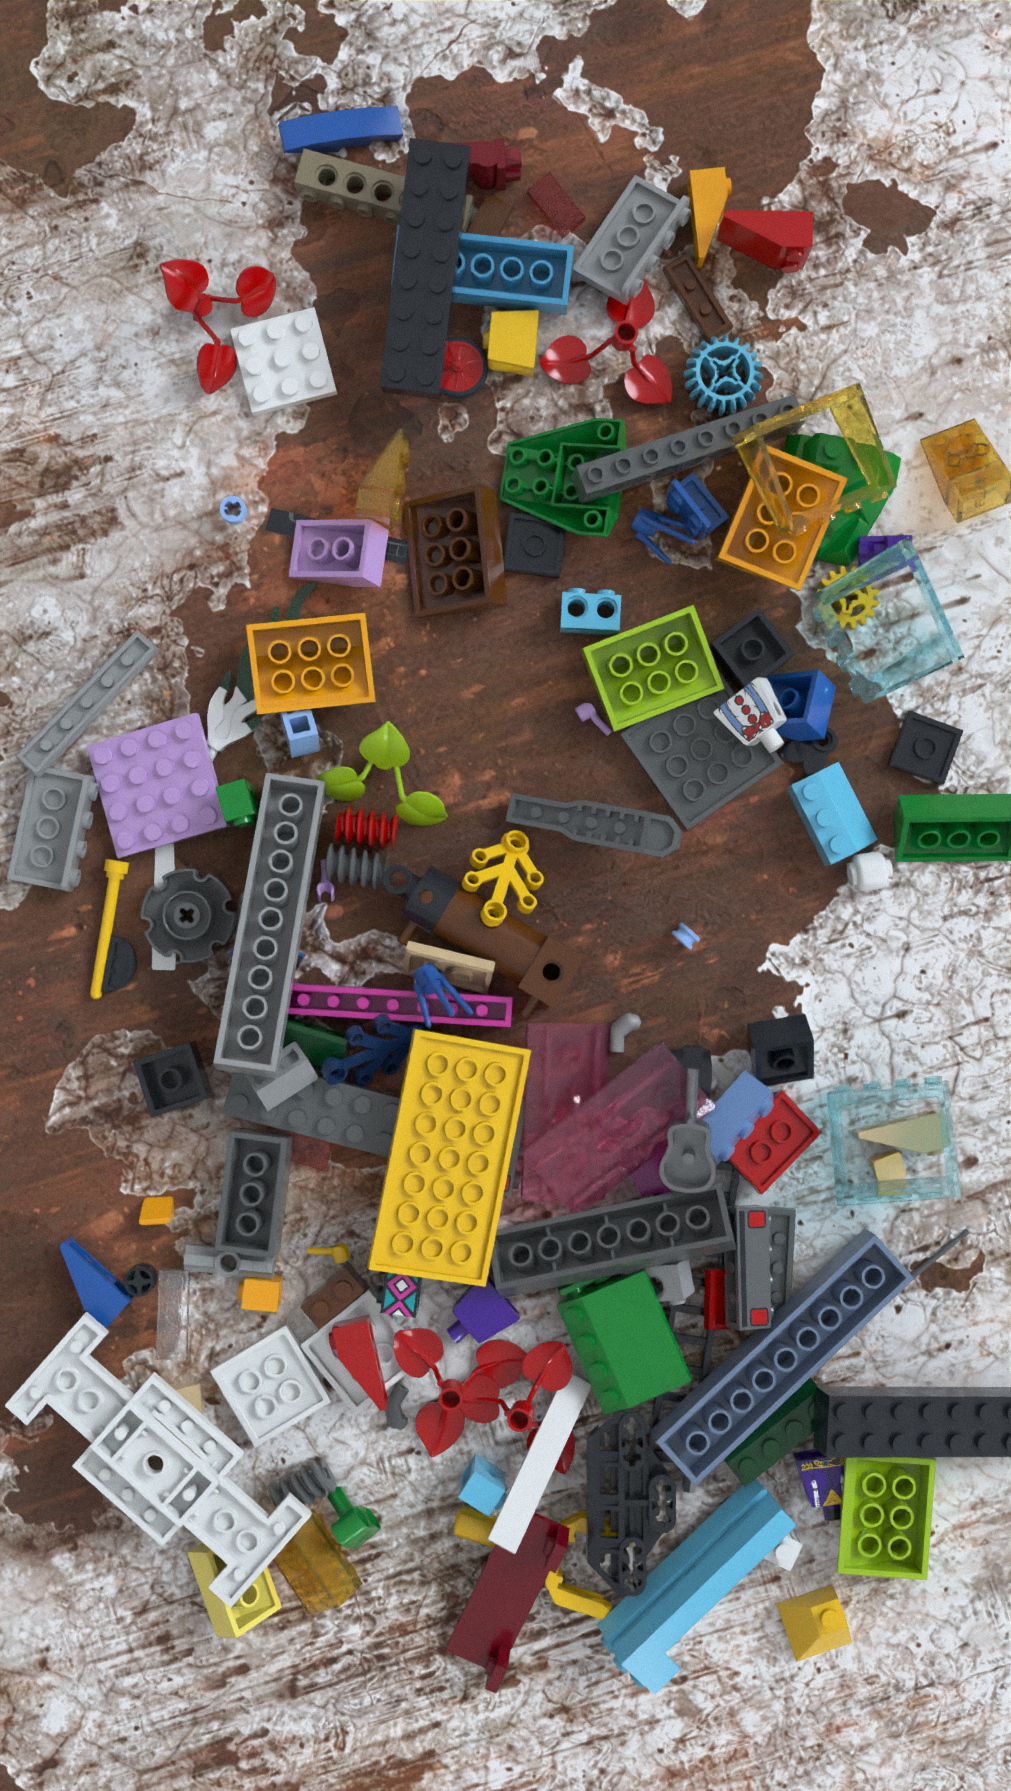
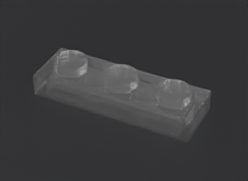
[156,1268,190,1360]

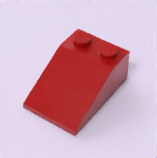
[716,210,813,273]

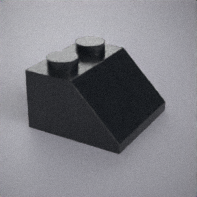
[747,1014,814,1086]

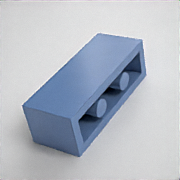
[700,1070,774,1166]

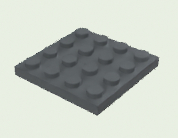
[619,670,783,831]

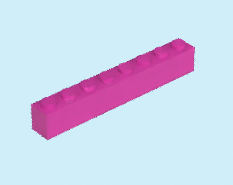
[288,983,513,1027]

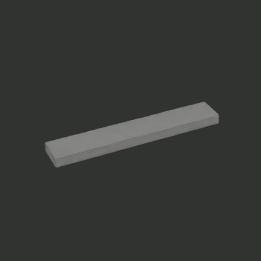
[15,630,160,778]

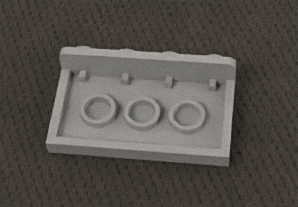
[572,175,691,305]
[7,768,99,892]

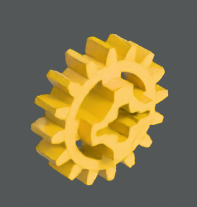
[814,566,880,631]

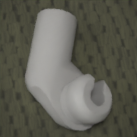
[610,1013,641,1052]

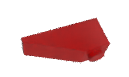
[328,1315,389,1411]

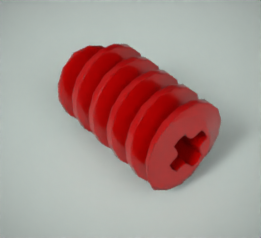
[335,805,398,850]

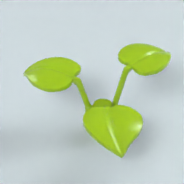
[316,721,448,826]

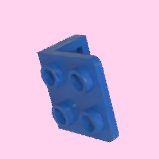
[665,472,729,541]

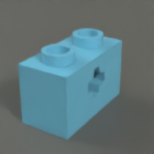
[458,1453,507,1517]

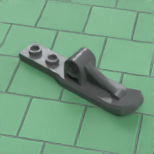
[505,793,683,859]

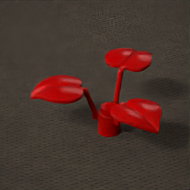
[160,259,276,394]
[540,278,672,405]
[393,1328,527,1457]
[459,1341,575,1474]

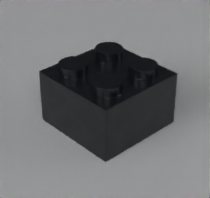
[709,607,795,691]
[133,1040,214,1118]

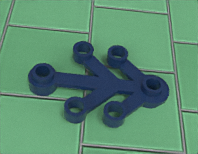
[321,1014,428,1086]

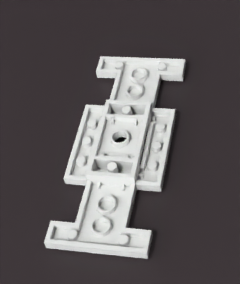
[5,1312,312,1608]

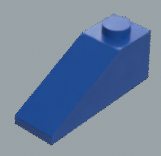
[59,1237,135,1328]

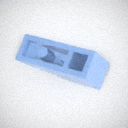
[279,709,320,758]

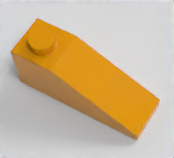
[687,167,732,268]

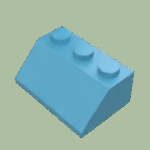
[786,762,878,866]

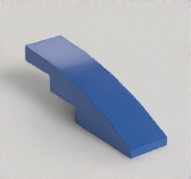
[278,106,403,153]

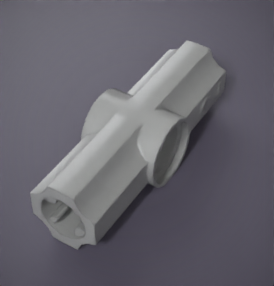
[183,1243,276,1279]

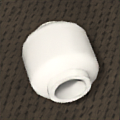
[847,851,893,892]

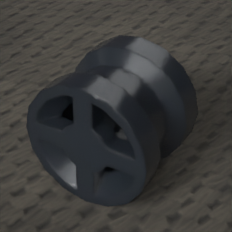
[124,1263,158,1297]

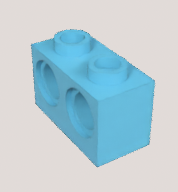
[560,588,621,635]

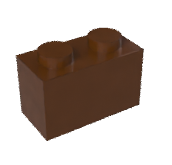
[300,1261,367,1330]

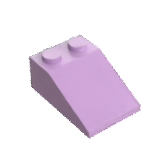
[288,519,389,587]

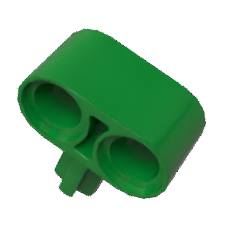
[327,1486,381,1549]

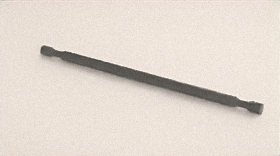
[911,1229,970,1278]

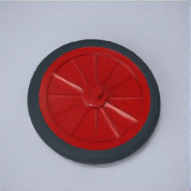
[442,337,489,398]

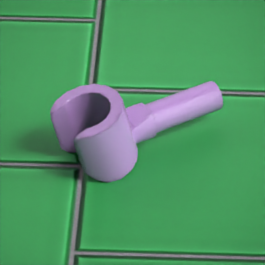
[575,703,612,736]
[317,859,335,902]

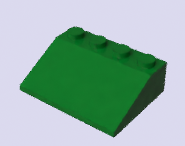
[556,1269,693,1415]

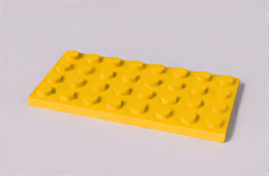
[367,1028,531,1287]

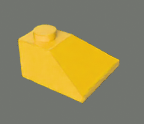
[776,1585,852,1662]

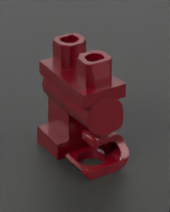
[452,138,522,191]

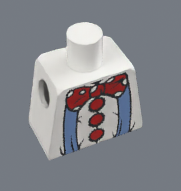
[713,677,787,753]

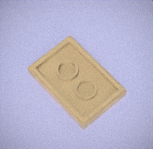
[403,941,495,994]

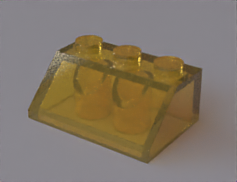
[273,1509,363,1614]

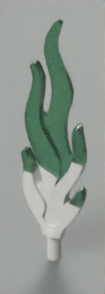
[207,581,317,762]

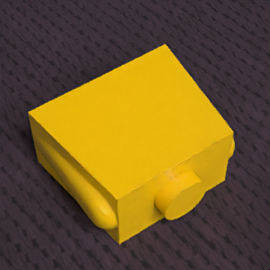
[483,310,539,378]

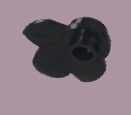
[780,727,837,775]

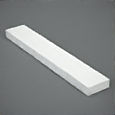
[487,1374,591,1554]

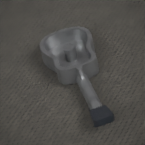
[659,1045,716,1193]

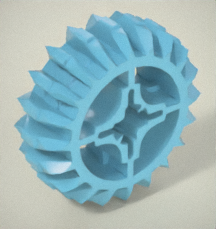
[683,334,763,416]

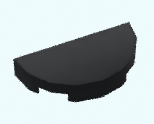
[101,934,137,992]

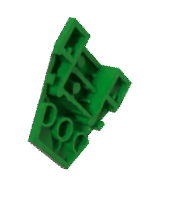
[783,433,901,567]

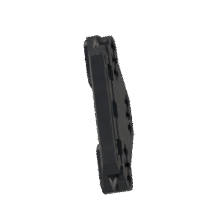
[586,1408,676,1597]

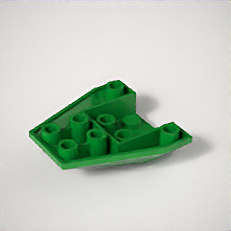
[499,418,627,538]

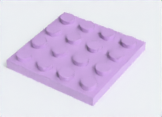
[87,713,230,858]

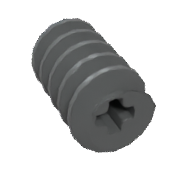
[325,843,389,890]
[268,1459,336,1508]

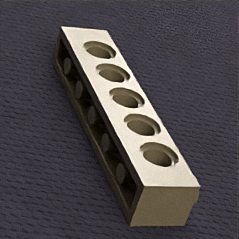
[294,149,474,233]

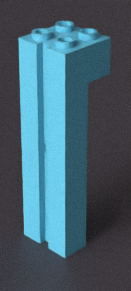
[597,1479,797,1695]

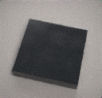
[503,512,566,579]
[887,710,964,786]

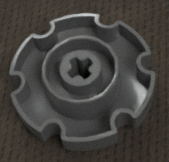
[141,869,237,963]

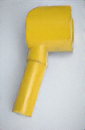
[307,1243,350,1264]

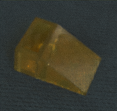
[920,418,1011,523]
[355,429,411,532]

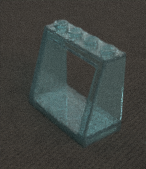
[811,537,965,704]
[827,1076,962,1206]

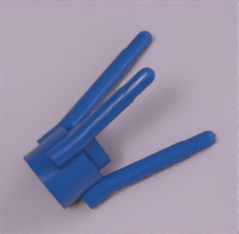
[631,508,696,565]
[413,963,473,1028]

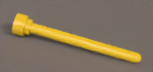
[90,859,129,999]

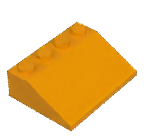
[715,445,848,591]
[246,613,376,715]

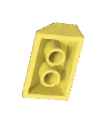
[187,1542,282,1638]

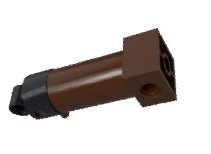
[383,865,585,1019]

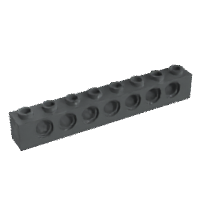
[571,394,805,504]

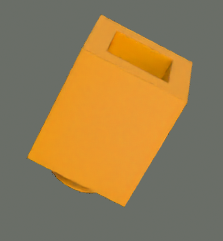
[237,1276,283,1312]

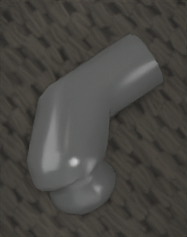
[384,1383,409,1430]

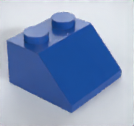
[767,670,836,741]

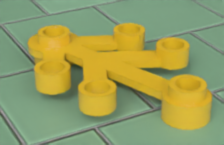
[462,830,544,927]

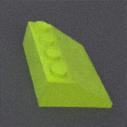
[580,605,725,732]
[836,1457,936,1580]

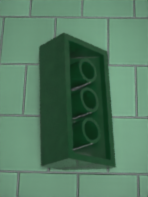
[282,1017,350,1071]
[724,1377,818,1487]

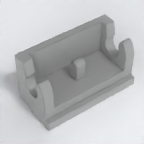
[244,1041,318,1111]

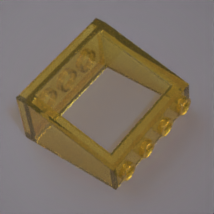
[732,382,898,536]

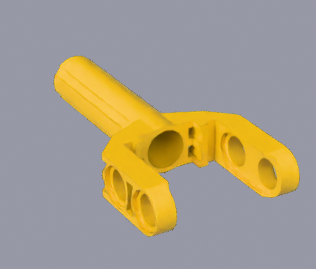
[452,1505,633,1619]

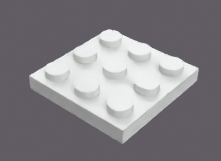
[230,307,338,416]
[300,1288,407,1415]
[210,1323,333,1448]

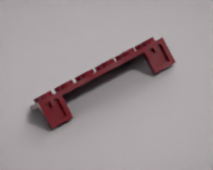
[446,1512,570,1694]

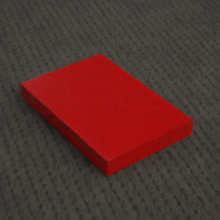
[727,1090,822,1195]

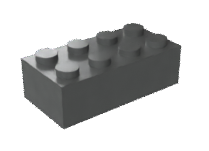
[214,1127,294,1258]

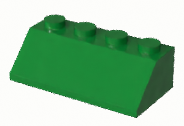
[894,794,1011,862]

